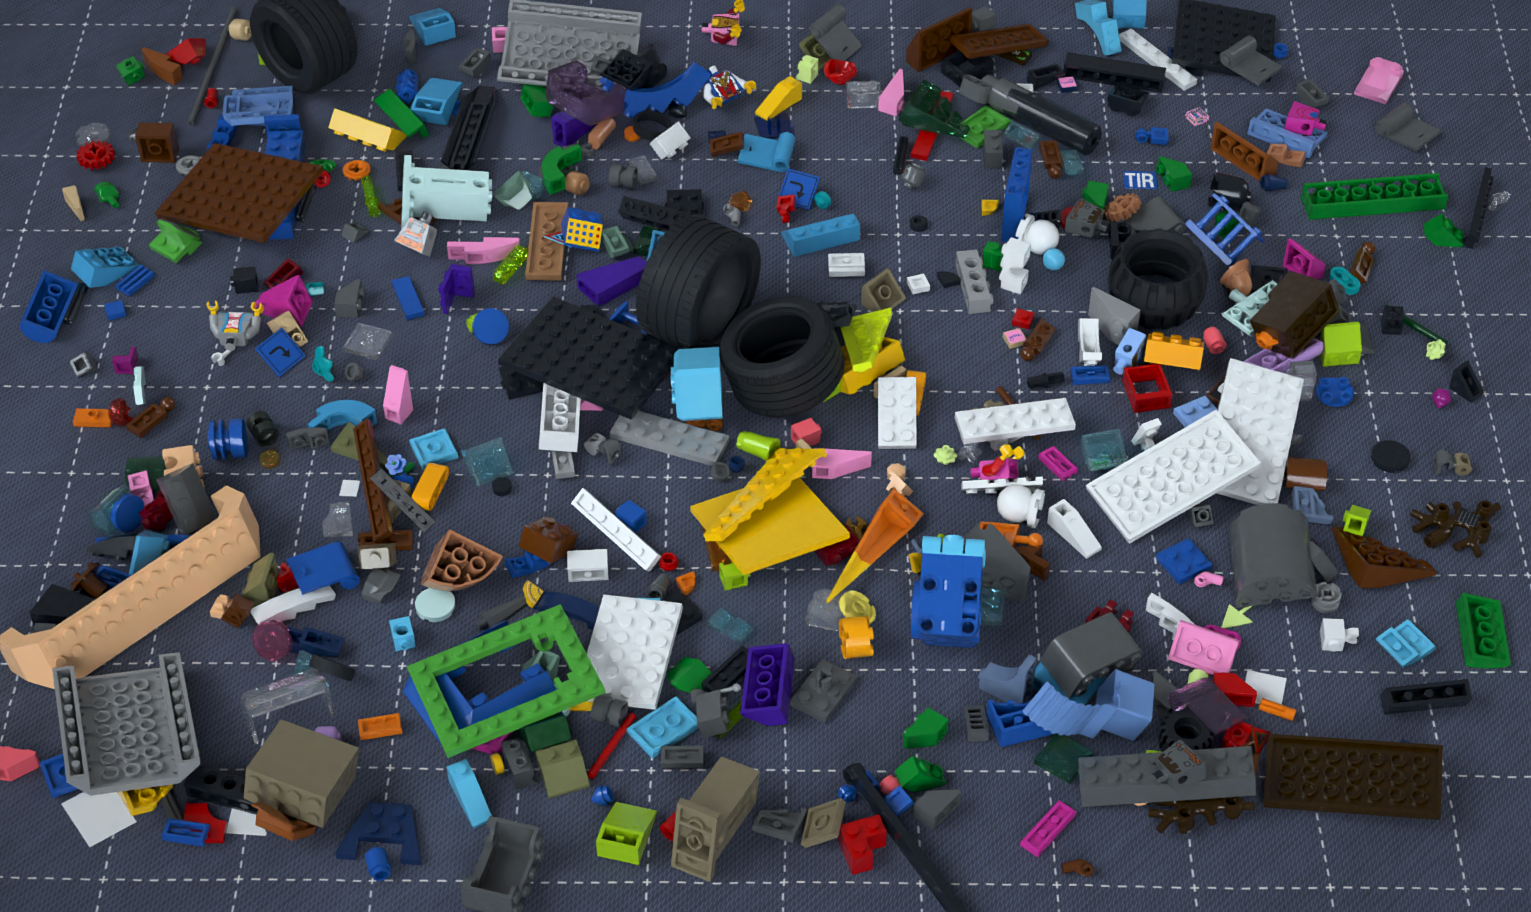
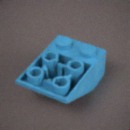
[409,8,456,46]
[410,77,463,126]
[71,247,140,288]

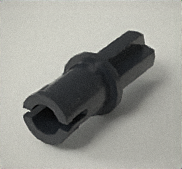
[1027,372,1065,389]

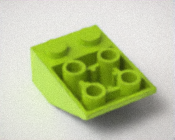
[596,802,657,865]

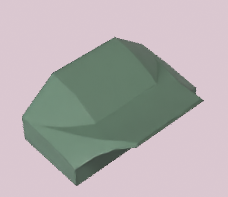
[493,171,532,210]
[601,226,635,258]

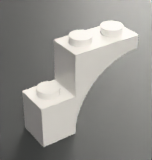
[1078,318,1102,366]

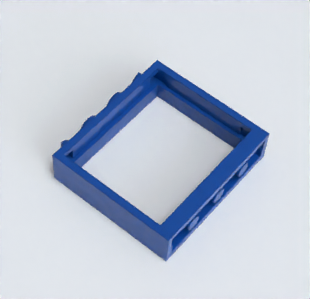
[1001,147,1033,242]

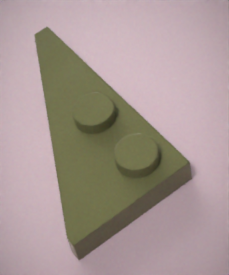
[331,422,389,470]

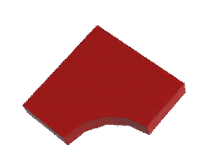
[183,803,227,843]

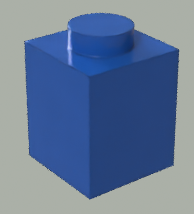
[616,500,647,533]

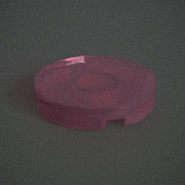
[252,620,292,661]

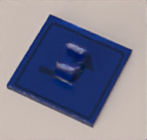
[754,113,794,139]

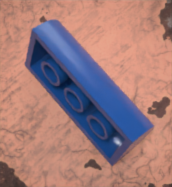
[20,270,78,343]

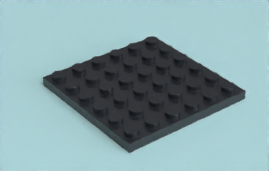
[1172,0,1276,82]

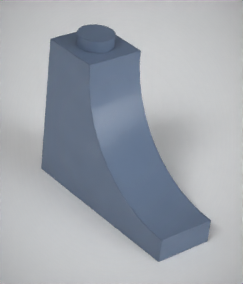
[978,655,1037,703]

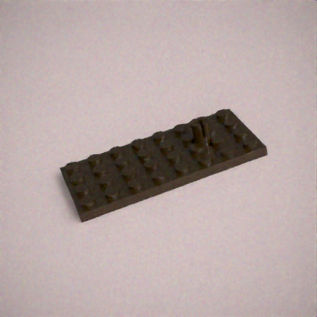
[1263,734,1443,820]

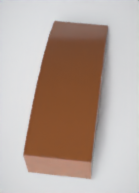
[141,47,183,85]

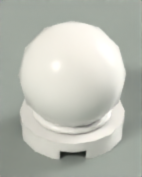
[1015,214,1059,255]
[997,484,1045,528]

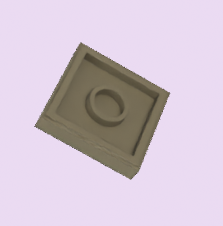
[801,798,846,848]

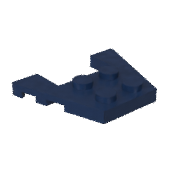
[336,801,421,865]

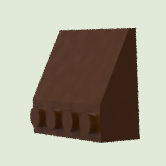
[906,7,972,72]

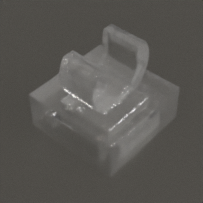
[957,442,982,463]

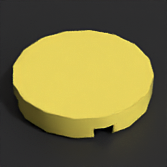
[839,590,876,624]

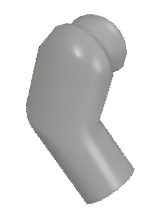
[723,204,741,227]

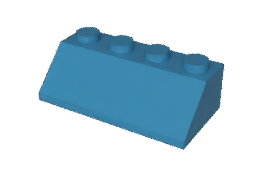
[781,213,860,257]

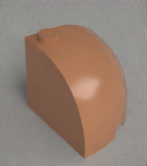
[421,529,503,591]

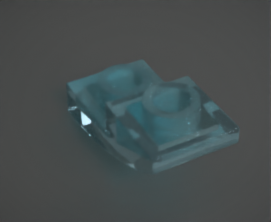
[1059,149,1083,176]
[707,607,754,643]

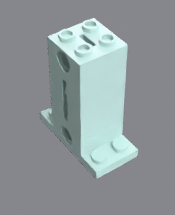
[401,155,492,228]

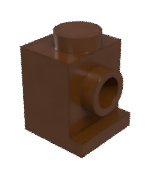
[221,593,254,628]

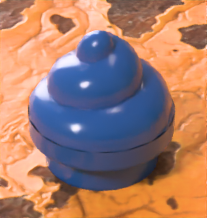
[591,785,614,806]

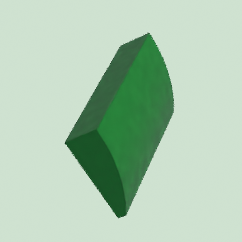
[1456,593,1511,668]

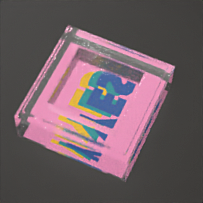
[1185,107,1209,126]

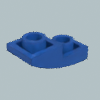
[505,551,551,578]

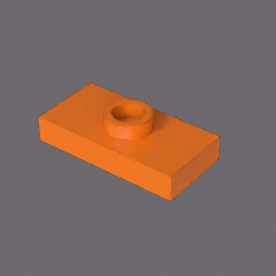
[73,408,115,428]
[358,713,402,740]

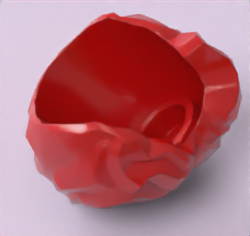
[823,59,857,85]

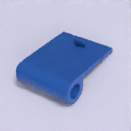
[286,542,360,595]

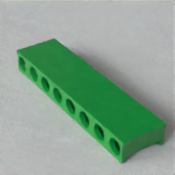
[1300,173,1448,220]

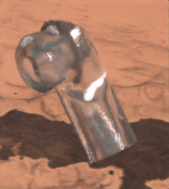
[1488,191,1510,211]

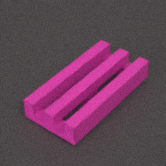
[1038,446,1078,481]

